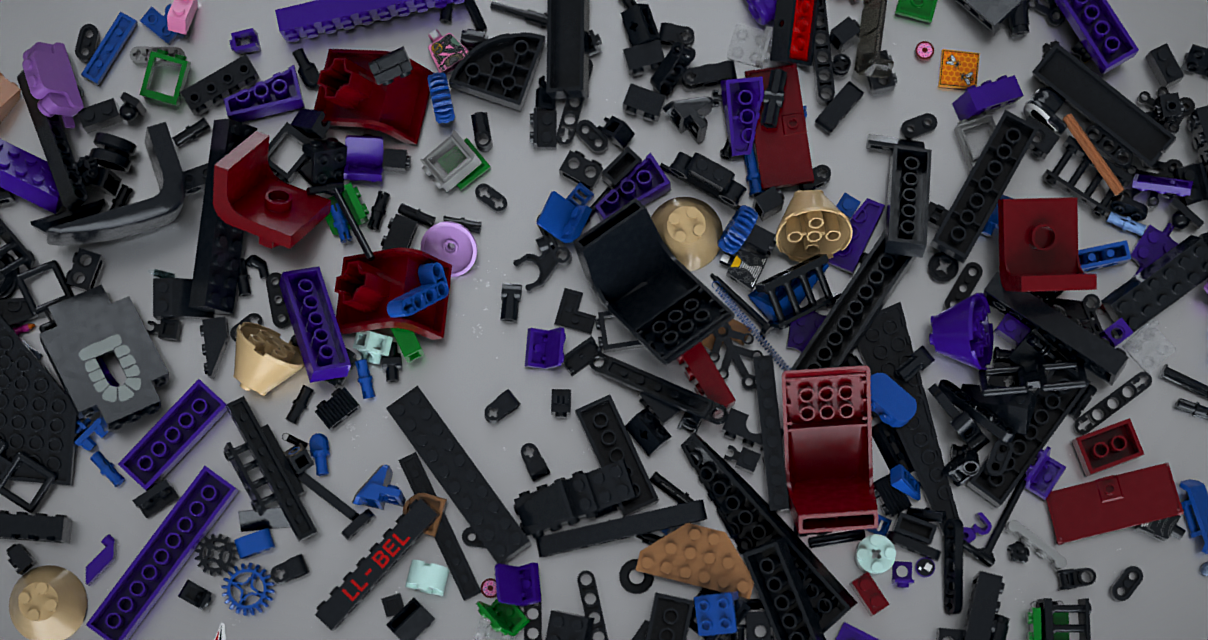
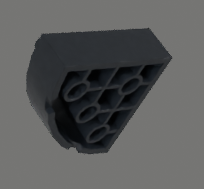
[449,32,546,111]

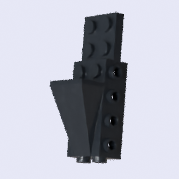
[514,459,637,538]

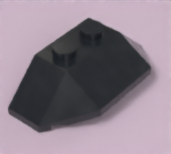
[30,199,108,235]

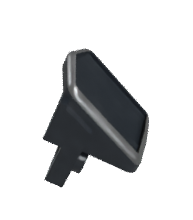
[662,96,714,144]

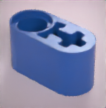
[234,528,275,559]

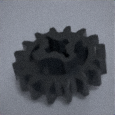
[195,534,238,576]

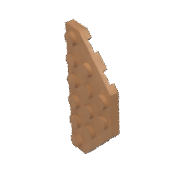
[635,523,754,599]

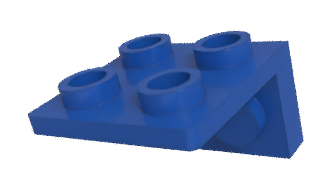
[537,191,592,243]
[694,591,739,636]

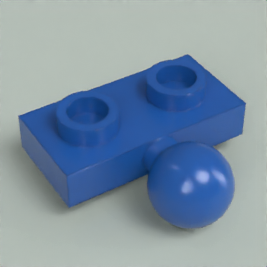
[140,4,179,45]

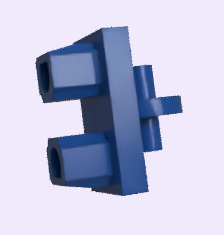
[74,417,109,451]

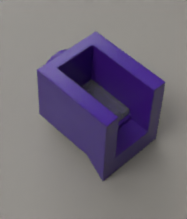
[230,28,261,55]

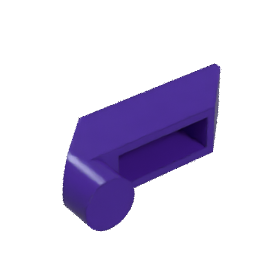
[85,534,116,586]

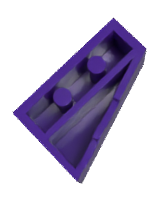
[952,75,1024,121]

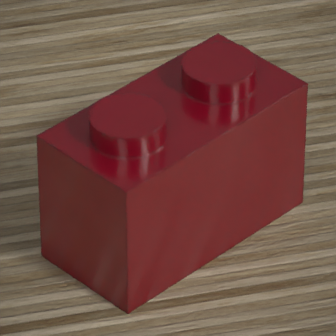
[849,572,890,616]

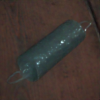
[148,269,178,278]

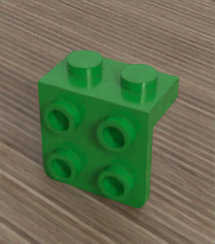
[325,183,369,236]
[476,599,530,637]
[1027,608,1070,640]

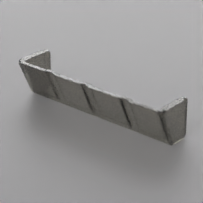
[854,0,894,78]

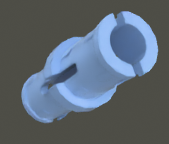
[1106,211,1146,236]

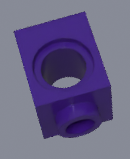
[1099,317,1134,347]

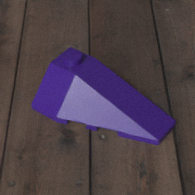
[720,76,764,156]

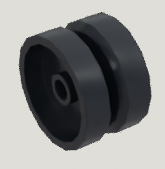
[89,132,137,172]

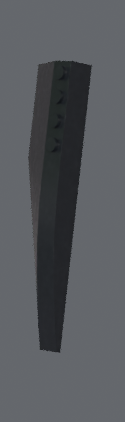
[681,432,858,634]

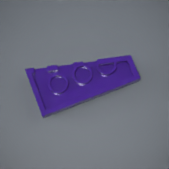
[827,198,885,274]

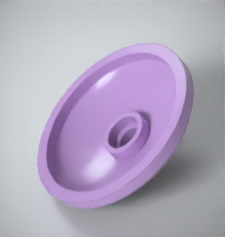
[421,221,477,277]

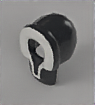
[1023,87,1067,135]

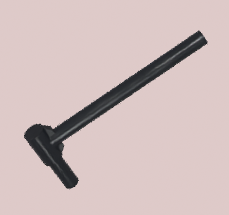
[306,181,375,261]
[963,473,1027,567]

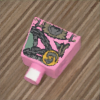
[428,29,469,75]

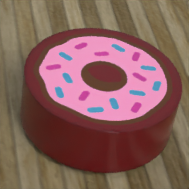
[915,41,934,61]
[481,578,497,598]

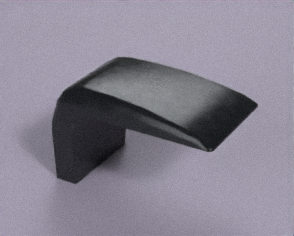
[47,122,187,246]
[573,198,735,365]

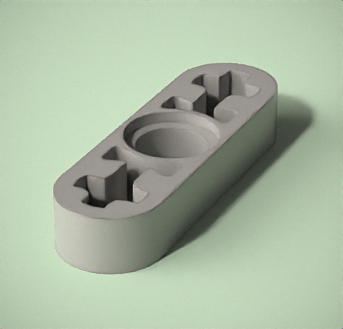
[130,46,186,66]

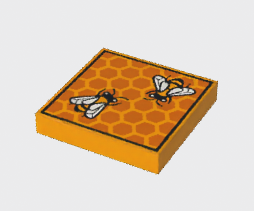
[938,49,980,90]

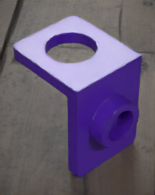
[892,561,914,588]

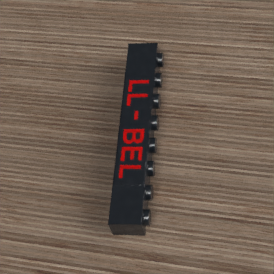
[315,499,440,631]

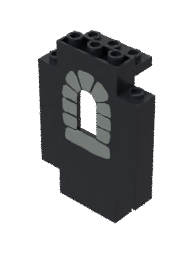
[39,285,169,432]

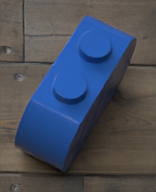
[870,373,917,427]

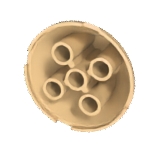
[775,190,853,262]
[651,197,723,271]
[233,322,305,396]
[9,565,88,640]

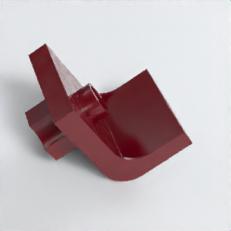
[314,49,434,144]
[213,131,331,249]
[998,197,1097,292]
[334,248,452,340]

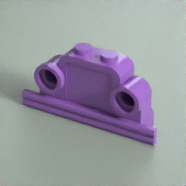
[22,42,84,129]

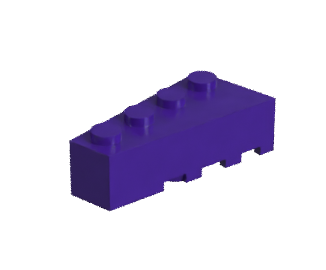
[224,65,305,122]
[595,152,671,221]

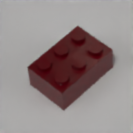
[1072,418,1144,477]

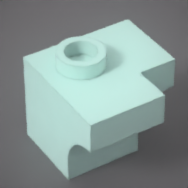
[353,331,393,365]

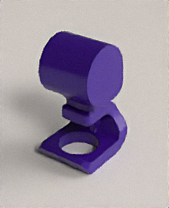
[963,512,992,543]

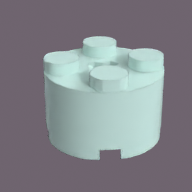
[855,534,896,575]
[405,560,449,596]

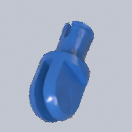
[309,433,330,476]

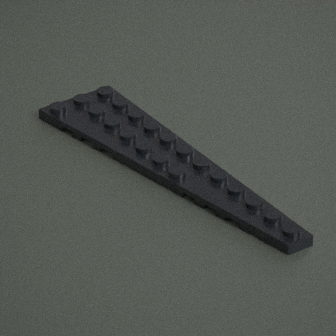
[857,302,959,536]

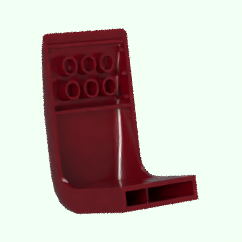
[782,365,878,534]

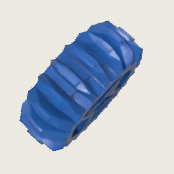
[427,72,455,123]
[718,205,758,255]
[221,563,275,616]

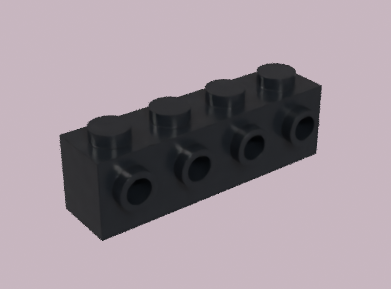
[180,54,260,116]

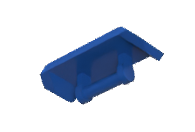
[1179,479,1208,554]

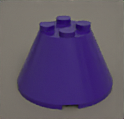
[929,293,994,370]

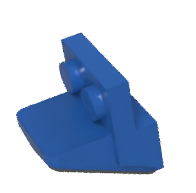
[352,464,406,510]

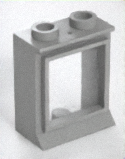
[954,113,996,171]
[420,130,482,192]

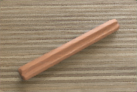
[1062,113,1124,195]

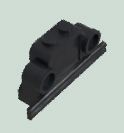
[660,152,747,211]

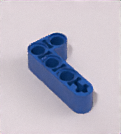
[387,262,449,318]

